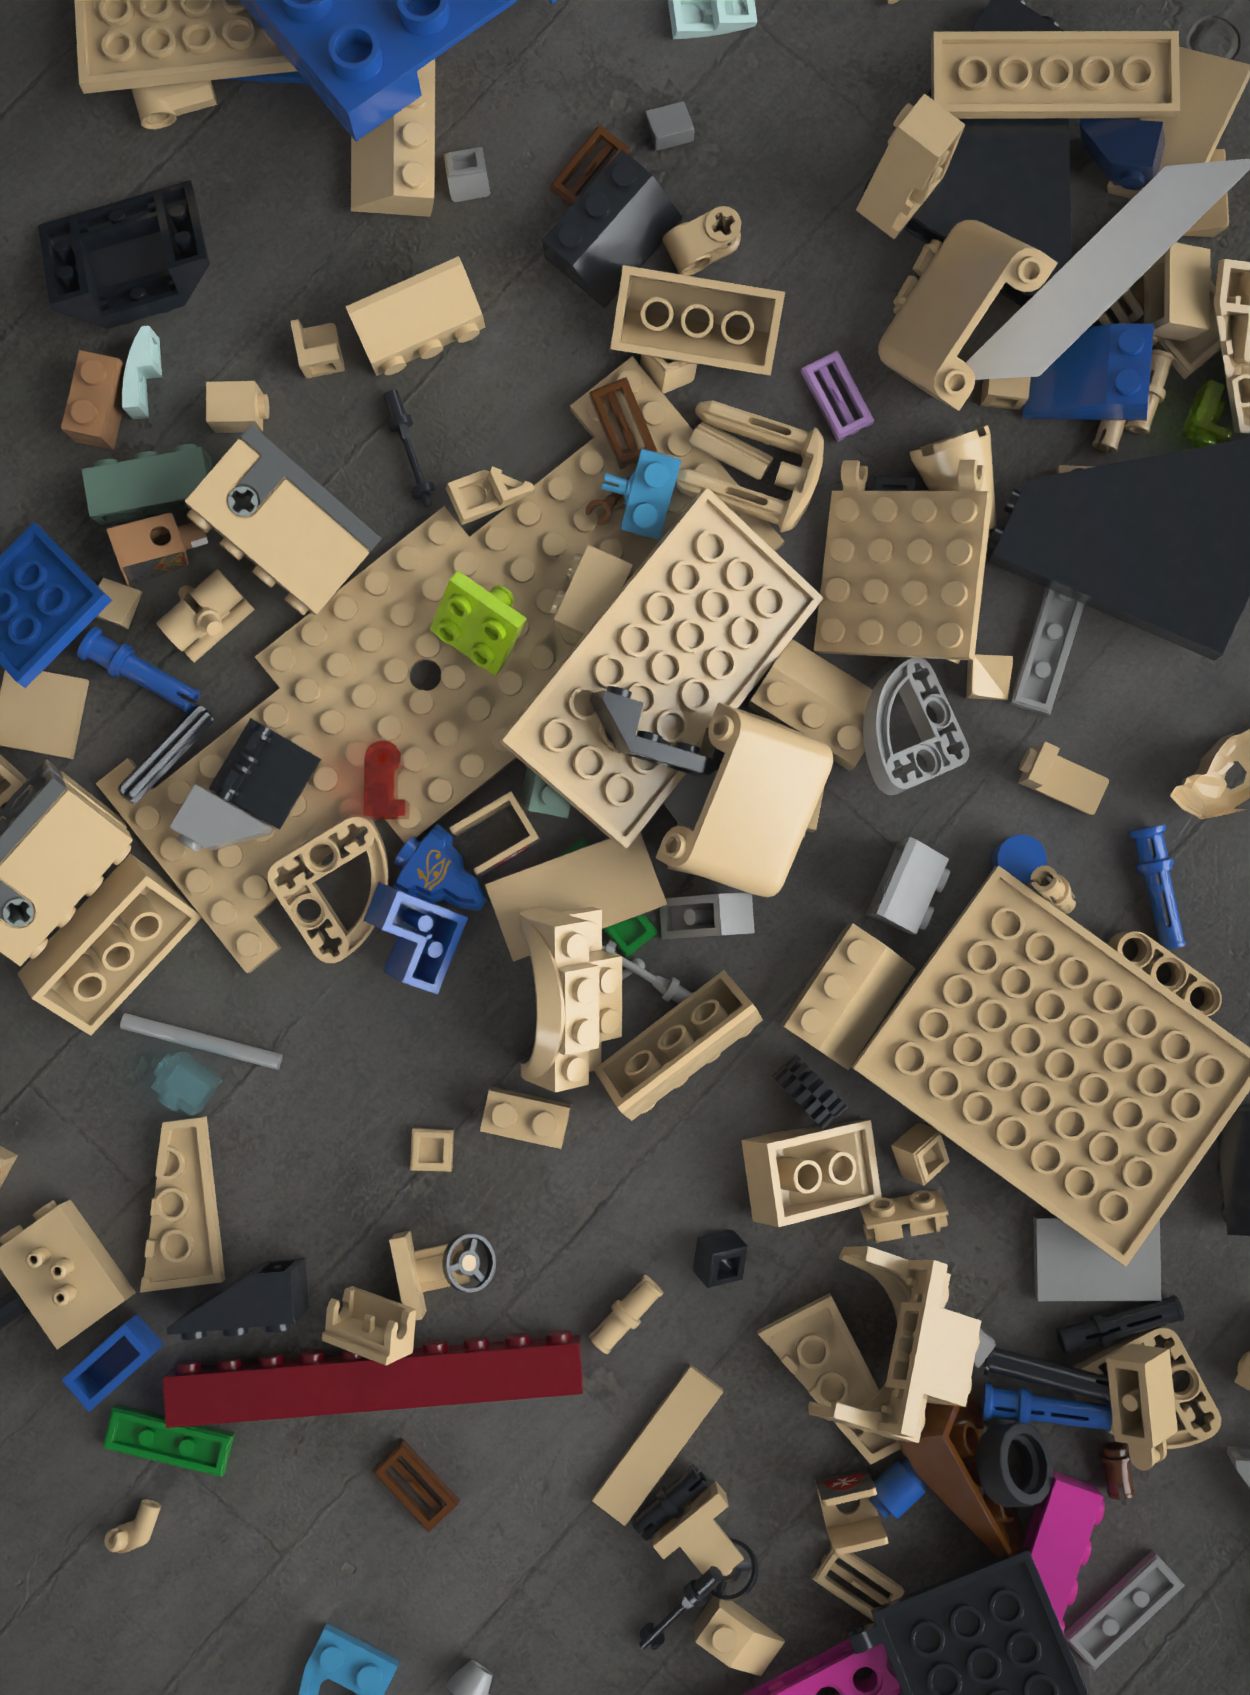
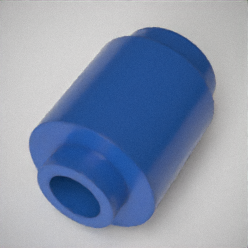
[869,1457,927,1519]

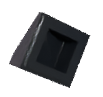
[693,1230,748,1288]

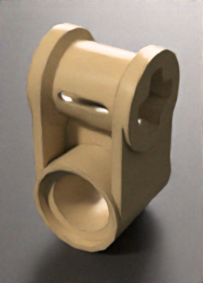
[662,206,741,276]

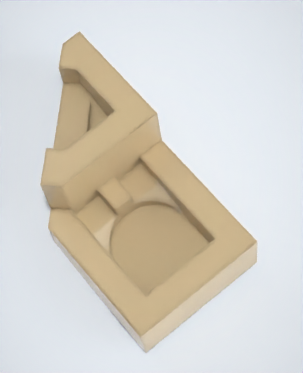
[445,466,535,525]

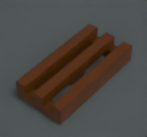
[550,124,630,205]
[589,377,657,470]
[372,1440,460,1533]

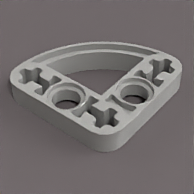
[863,658,969,796]

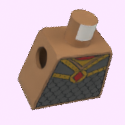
[106,513,208,587]

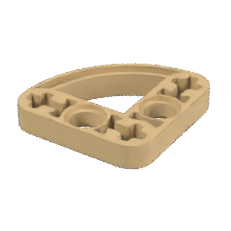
[267,813,389,963]
[1072,1325,1221,1449]

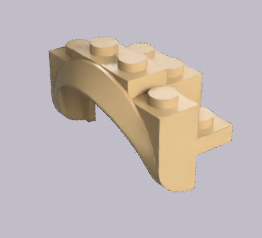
[520,907,622,1093]

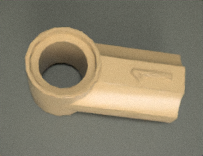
[132,80,217,129]

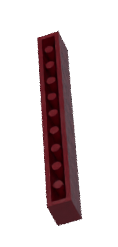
[163,1330,584,1428]

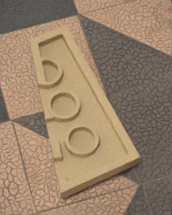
[140,1116,225,1293]

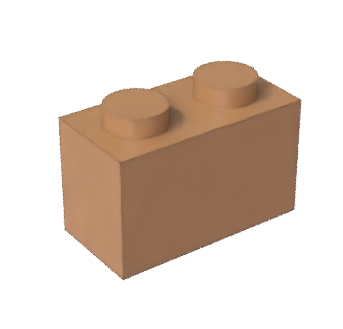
[61,350,125,450]

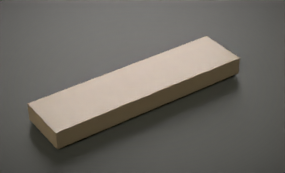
[592,1364,724,1526]

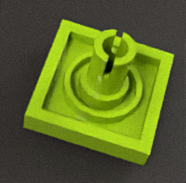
[429,571,527,676]

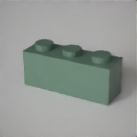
[81,444,213,525]

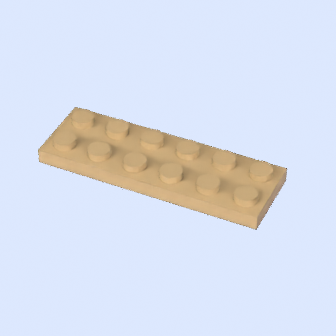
[931,31,1180,119]

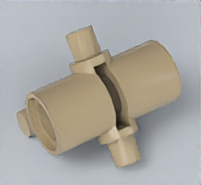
[156,569,255,663]

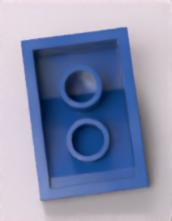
[1022,324,1154,421]

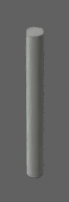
[120,1013,283,1070]

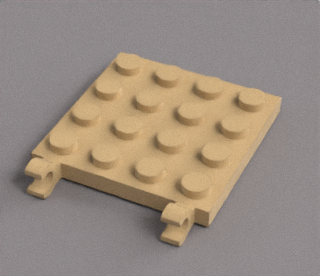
[814,460,993,660]

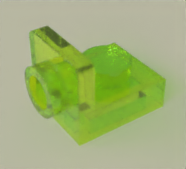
[1181,380,1233,447]

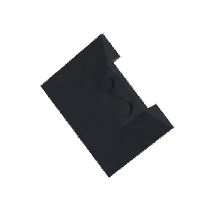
[38,180,210,329]

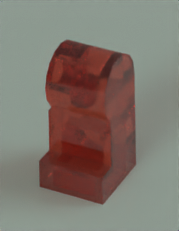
[364,740,410,819]

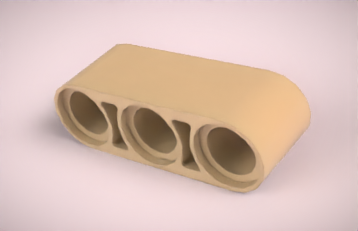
[1108,931,1222,1017]

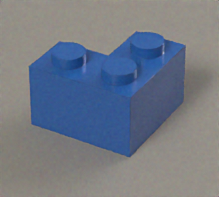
[363,882,468,994]

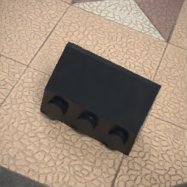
[542,149,682,308]
[1216,1104,1250,1236]

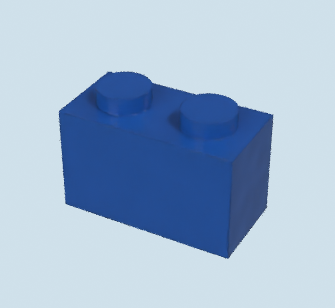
[61,1314,165,1412]

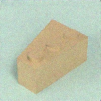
[856,93,965,239]

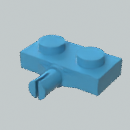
[601,448,681,540]

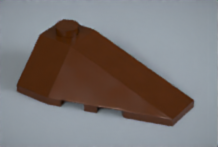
[898,1391,1025,1558]

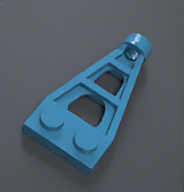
[299,1623,400,1695]

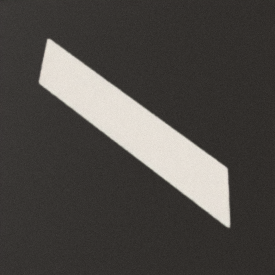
[966,159,1250,380]

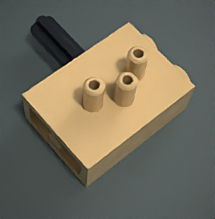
[0,1199,136,1350]

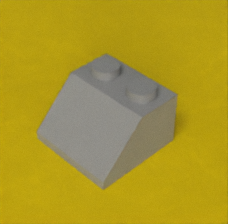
[866,837,950,934]

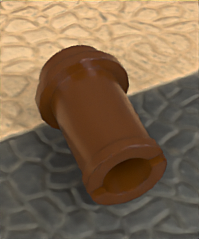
[1099,1441,1135,1500]

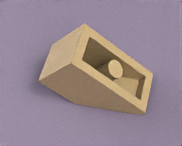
[693,1596,785,1676]

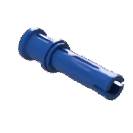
[77,626,201,713]
[1129,824,1186,950]
[982,1382,1112,1432]

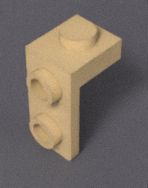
[1018,741,1109,815]

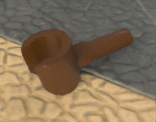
[586,477,629,526]

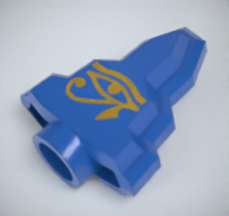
[393,824,488,911]

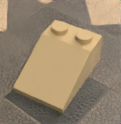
[741,1119,882,1227]

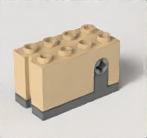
[185,424,382,615]
[0,759,133,967]

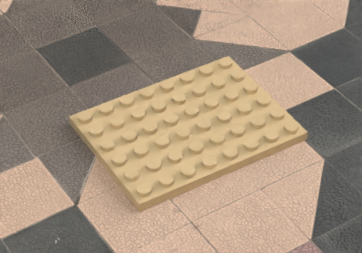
[851,866,1250,1267]

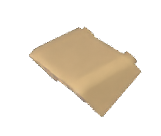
[878,220,1058,411]
[656,702,833,898]

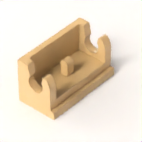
[322,1286,417,1365]

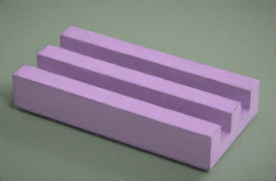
[801,350,874,442]

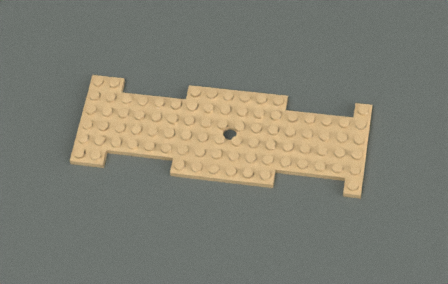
[96,356,784,973]

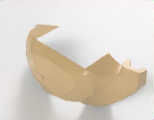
[1170,729,1250,819]

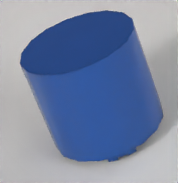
[990,835,1047,884]

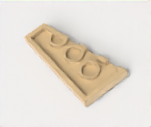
[757,1293,901,1465]

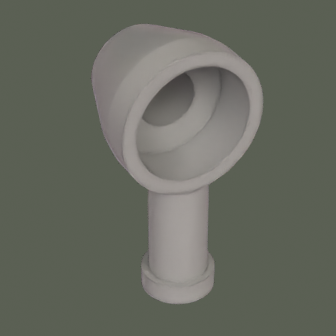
[446,1660,493,1695]

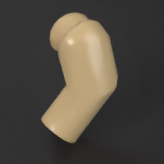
[104,1499,161,1553]

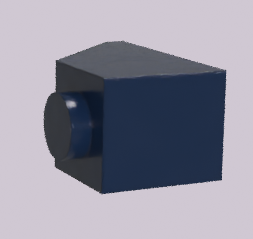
[1079,118,1165,190]

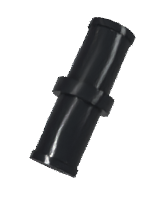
[631,1464,710,1541]

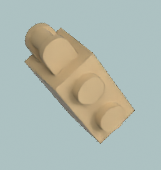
[1106,1344,1178,1471]

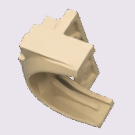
[808,1246,981,1443]

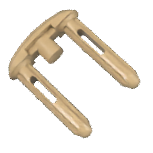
[675,400,824,533]

